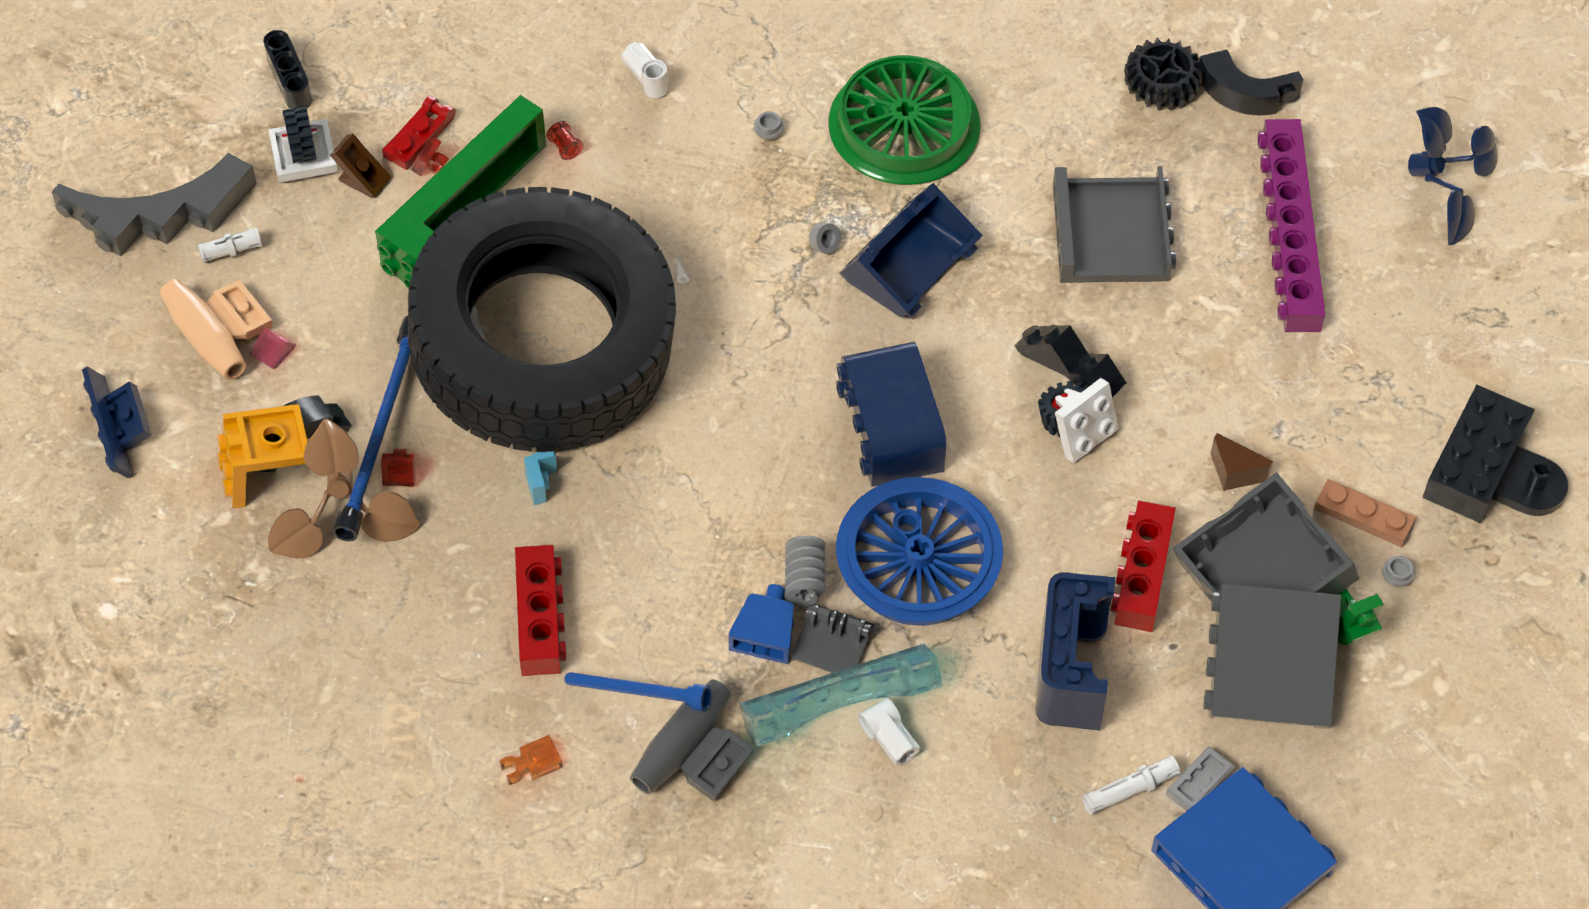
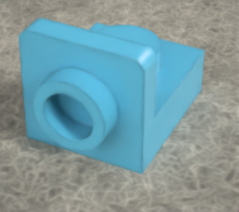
[524,451,557,505]

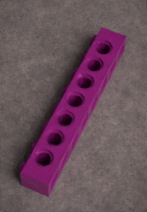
[1257,119,1326,333]

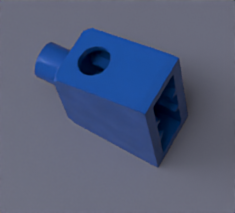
[728,584,794,664]

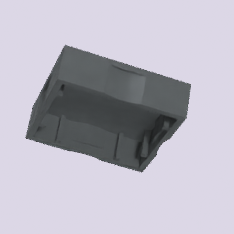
[1173,472,1359,601]

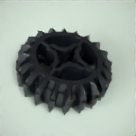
[1124,37,1203,110]

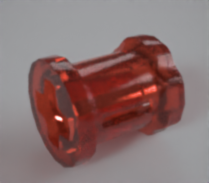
[546,121,584,160]

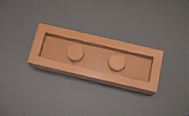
[1314,479,1416,548]

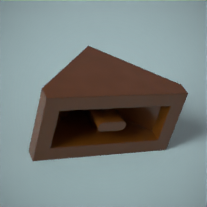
[1210,433,1273,491]

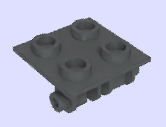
[790,604,874,679]

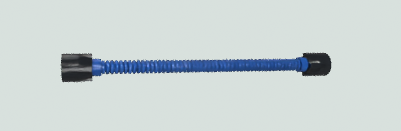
[332,316,411,542]

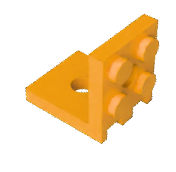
[217,404,307,508]

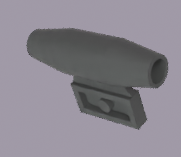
[630,679,755,802]

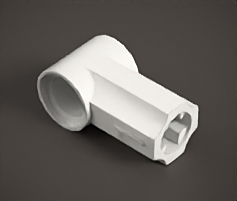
[621,42,669,98]
[858,698,920,766]

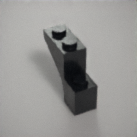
[1014,324,1127,398]

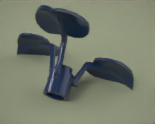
[1408,107,1497,245]

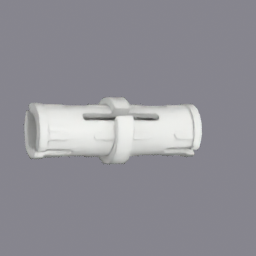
[198,227,262,263]

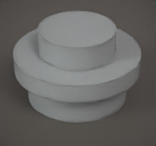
[754,111,784,140]
[1382,556,1415,587]

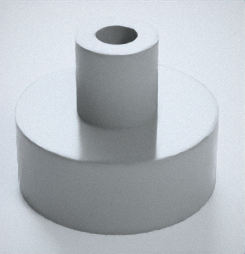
[809,222,841,254]

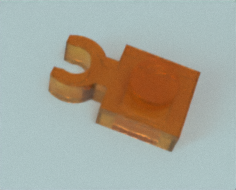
[500,735,563,785]

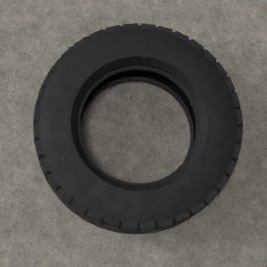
[408,187,676,452]

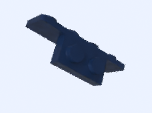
[82,366,152,478]

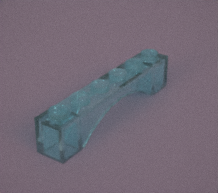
[739,643,943,747]

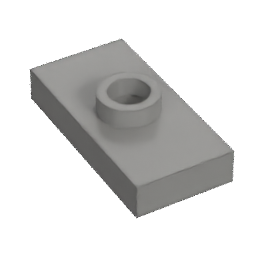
[1166,746,1235,811]

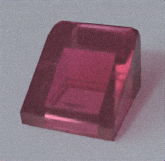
[249,327,296,369]

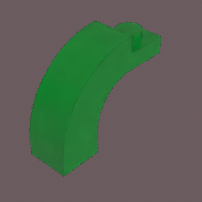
[1338,588,1384,645]

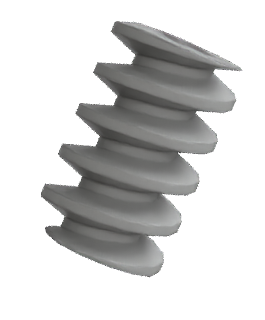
[785,536,826,607]

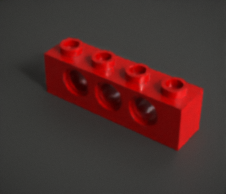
[1110,500,1176,632]
[515,545,566,676]

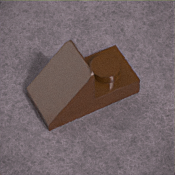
[330,133,391,198]

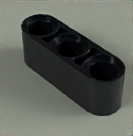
[263,30,312,108]

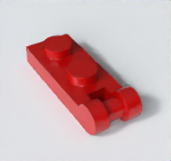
[382,95,456,170]

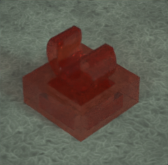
[411,136,449,176]
[381,448,416,487]

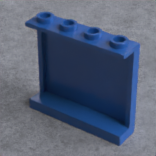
[1151,767,1337,909]

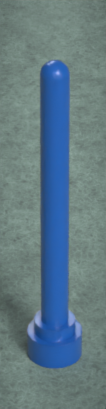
[564,672,712,712]

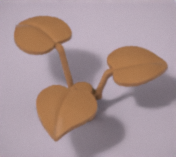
[268,418,420,558]

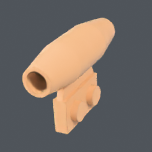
[160,279,272,380]

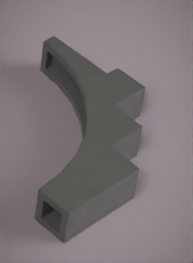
[52,153,257,256]

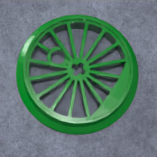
[828,55,981,185]

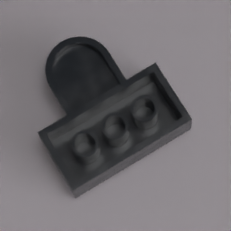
[1422,384,1568,524]

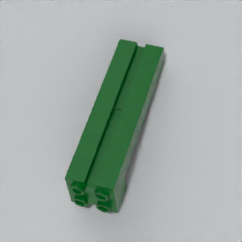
[375,95,547,289]

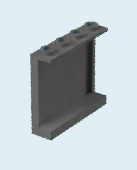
[1053,166,1176,283]
[1203,584,1341,729]

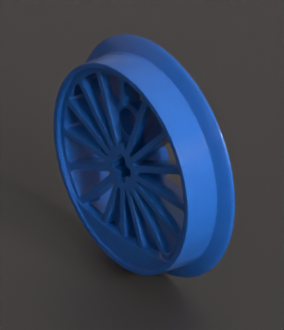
[836,477,1003,626]

